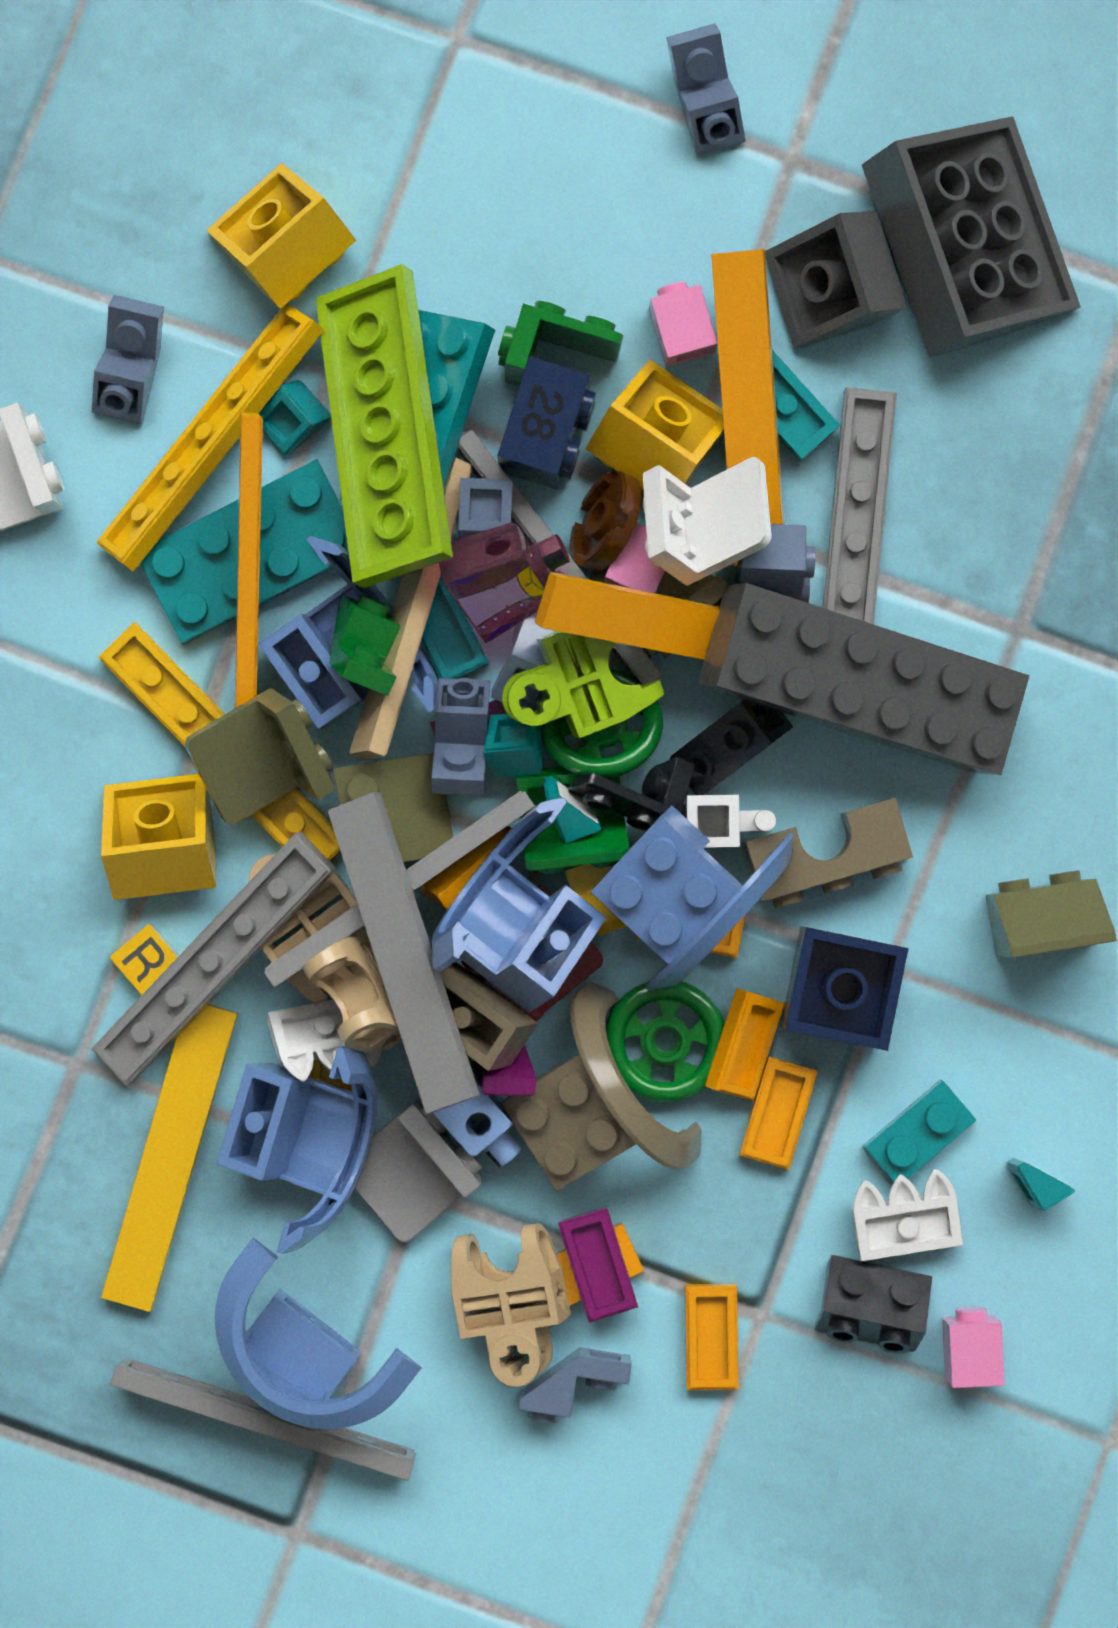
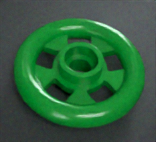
[542,669,663,778]
[605,981,725,1103]

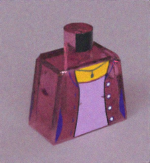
[439,523,570,643]

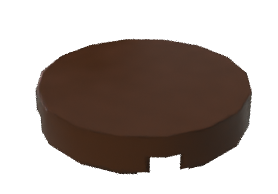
[569,470,642,573]

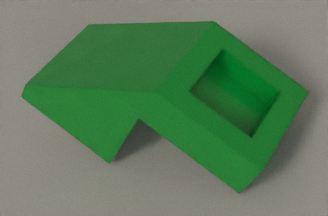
[329,594,401,696]

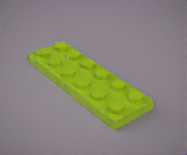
[316,264,453,588]

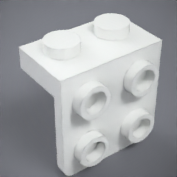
[0,402,64,532]
[642,457,772,586]

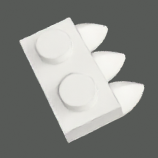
[267,999,382,1083]
[851,1169,963,1261]

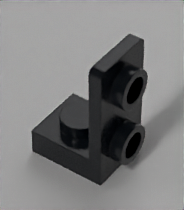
[670,700,794,795]
[568,757,695,831]

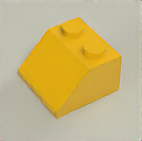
[206,163,357,309]
[585,359,724,490]
[101,773,216,900]

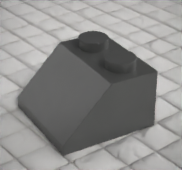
[765,211,908,348]

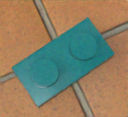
[772,349,840,462]
[863,1079,976,1182]

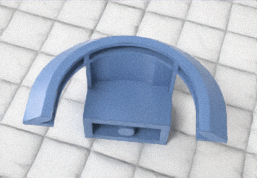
[258,536,438,729]
[432,797,607,1013]
[591,806,794,991]
[217,1047,377,1254]
[215,1237,422,1429]

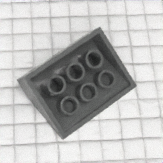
[861,116,1081,357]

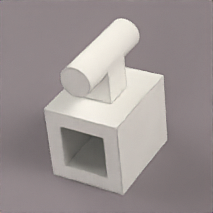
[683,795,776,848]

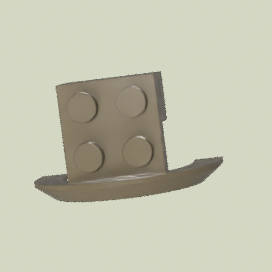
[501,981,702,1191]

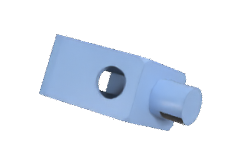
[414,1067,522,1167]

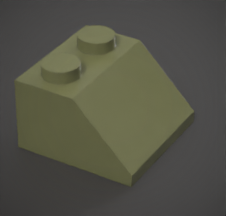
[334,754,453,863]
[986,870,1117,958]

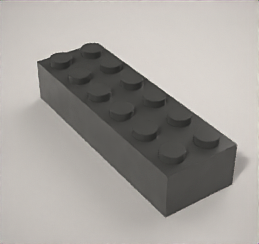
[697,583,1030,775]

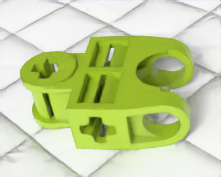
[502,631,664,738]

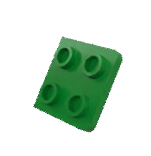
[498,301,623,386]
[516,767,630,874]

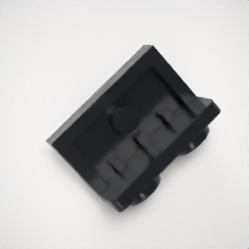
[815,1255,932,1354]

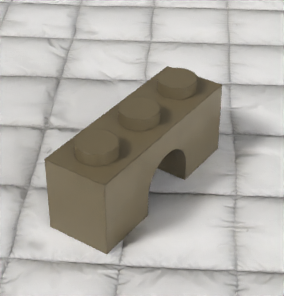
[743,798,913,908]

